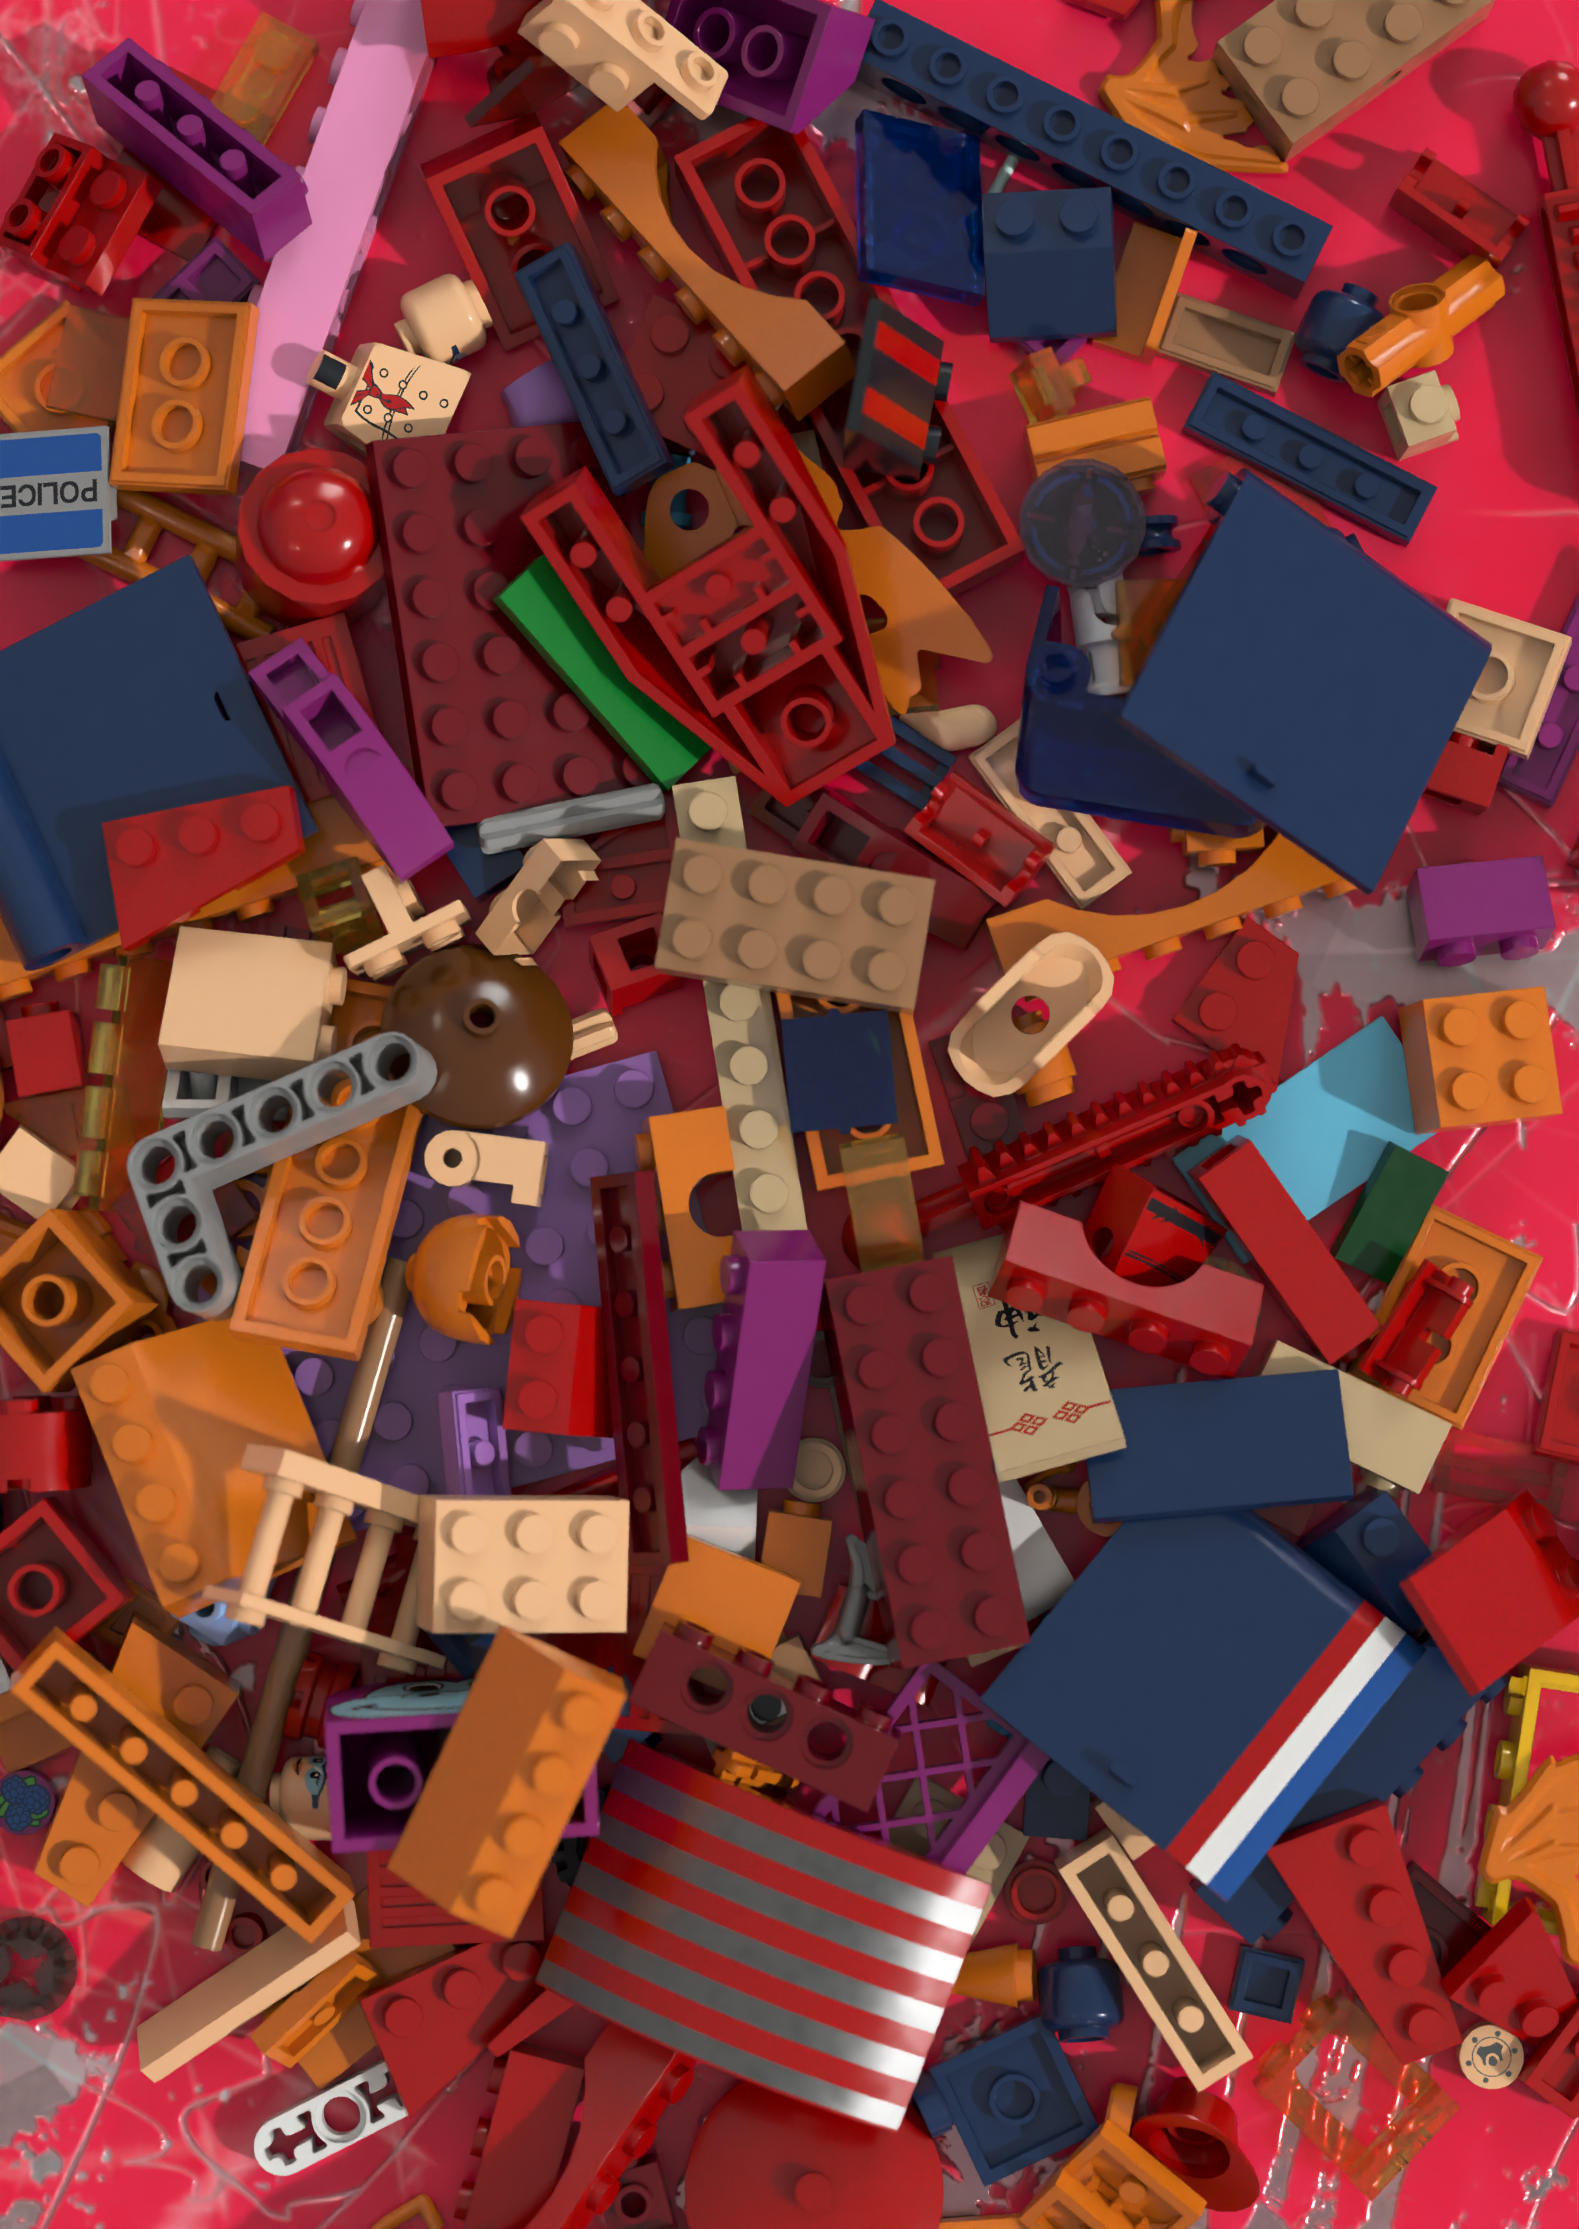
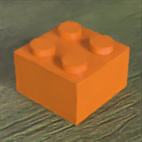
[1398,986,1563,1135]
[0,1208,160,1393]

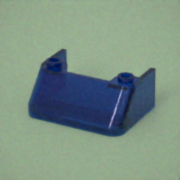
[1015,585,1266,838]

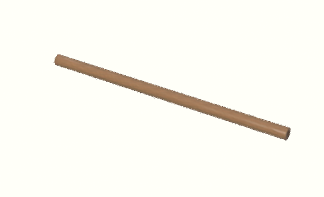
[190,1256,411,1951]

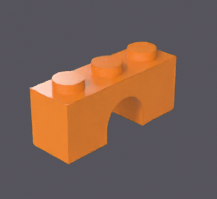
[633,1105,735,1312]

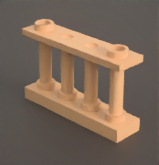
[202,1443,446,1675]

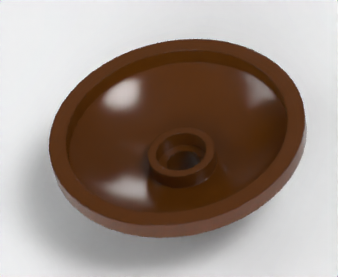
[380,944,574,1129]

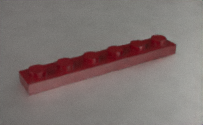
[590,1170,689,1566]

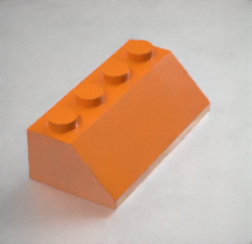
[387,1624,627,1939]

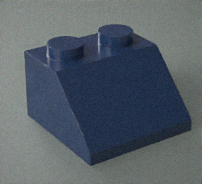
[983,187,1117,343]
[1294,1487,1432,1635]

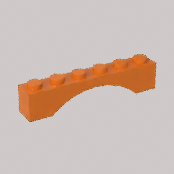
[559,104,857,421]
[983,832,1358,1002]

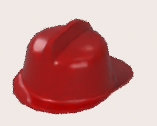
[1132,2076,1260,2212]

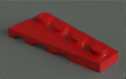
[1265,1798,1463,2065]

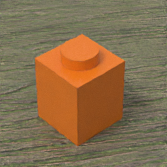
[761,1499,833,1598]

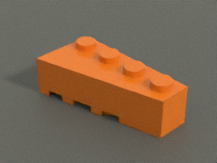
[34,1610,239,1908]

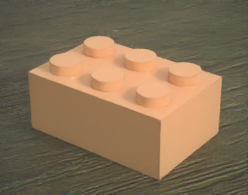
[416,1495,629,1633]

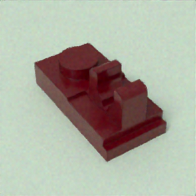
[929,1034,1026,1161]

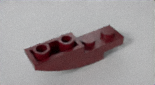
[748,785,997,950]

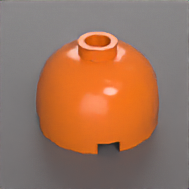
[405,1214,522,1345]

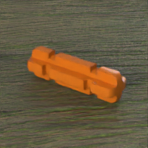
[711,1746,800,1793]

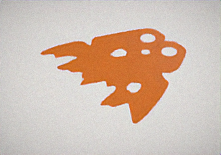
[644,449,993,785]

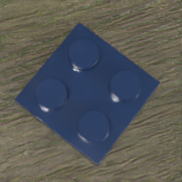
[928,2012,1099,2187]

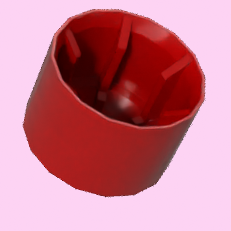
[235,448,386,628]

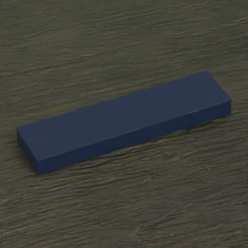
[514,241,675,498]
[1182,371,1438,547]

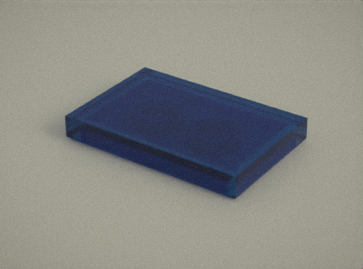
[855,109,985,307]

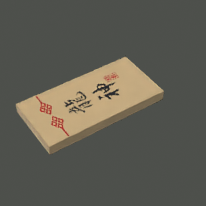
[932,1234,1126,1483]

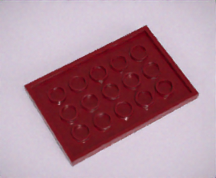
[365,422,652,828]

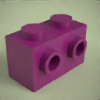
[1406,855,1556,967]

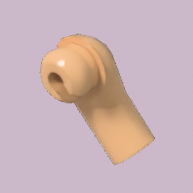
[899,695,997,751]

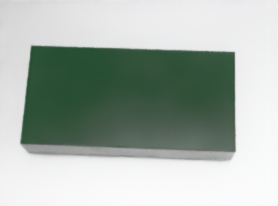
[1329,1141,1450,1285]

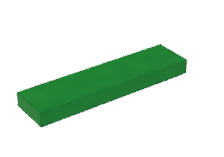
[492,554,712,792]

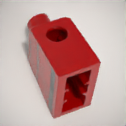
[1083,1162,1228,1287]

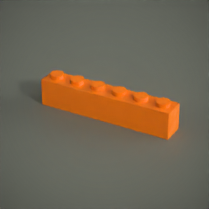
[10,1626,355,1944]

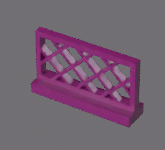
[810,1662,1050,1873]

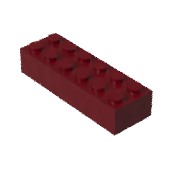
[819,1255,1031,1669]

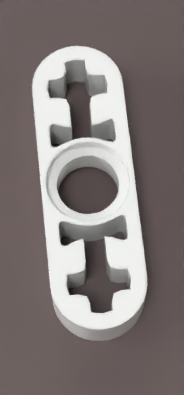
[254,2059,407,2176]

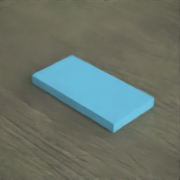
[1170,1016,1436,1264]

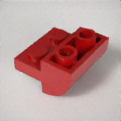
[0,132,164,296]

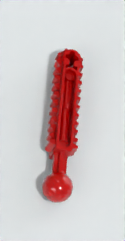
[1513,60,1579,421]
[841,1043,1277,1272]

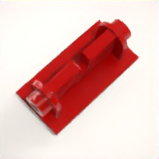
[1357,1258,1475,1399]

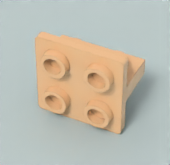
[343,864,474,982]

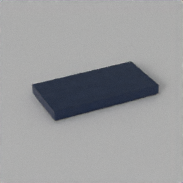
[1086,1369,1354,1524]

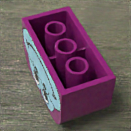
[325,1677,599,1853]

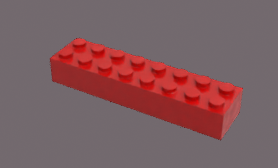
[674,117,1025,597]

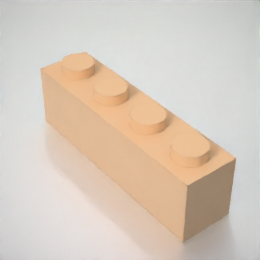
[1054,1826,1253,2092]

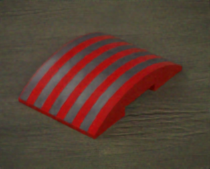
[535,1738,993,2133]

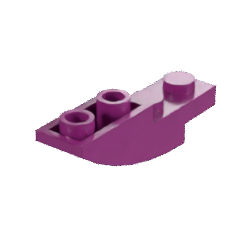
[248,637,454,883]

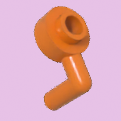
[1027,1480,1124,1537]

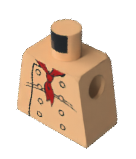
[306,342,472,458]

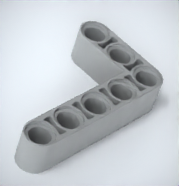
[127,1032,438,1322]

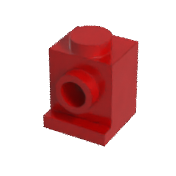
[1422,732,1509,815]
[589,912,683,1017]

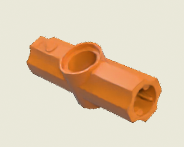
[1337,254,1505,398]

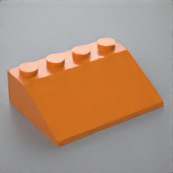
[70,1317,359,1618]

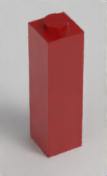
[1187,1135,1382,1365]

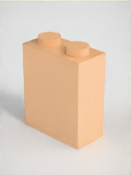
[158,926,347,1081]

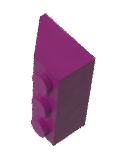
[665,0,875,134]

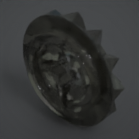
[0,1916,77,2022]

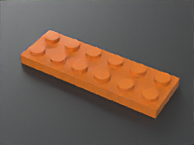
[229,978,424,1362]

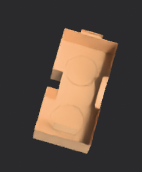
[475,838,601,966]

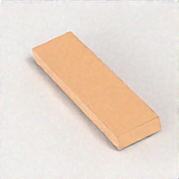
[137,1899,361,2083]

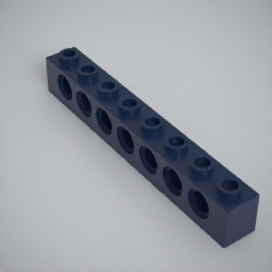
[856,0,1333,300]

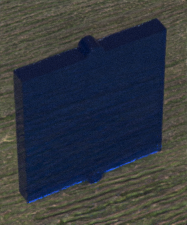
[781,1008,898,1135]

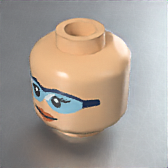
[394,273,493,365]
[270,1756,331,1840]

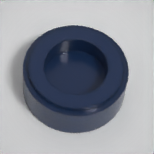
[911,2071,954,2140]

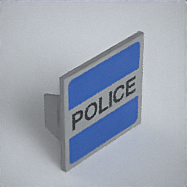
[0,426,118,562]

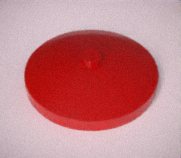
[685,2080,944,2229]

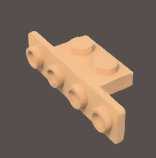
[518,0,728,120]

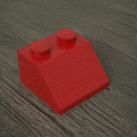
[502,1299,614,1438]

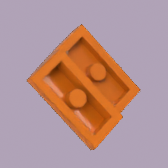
[1018,2119,1207,2229]

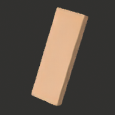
[967,720,1132,910]

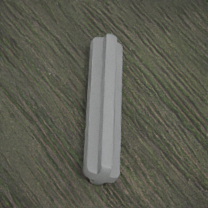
[476,783,665,854]

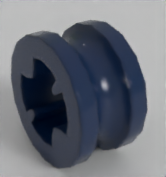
[1122,515,1181,557]

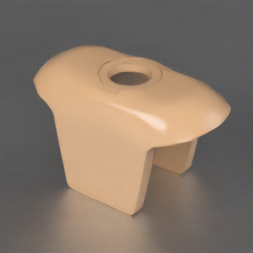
[948,931,1114,1097]

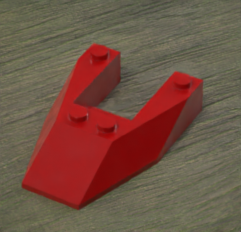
[520,365,896,808]

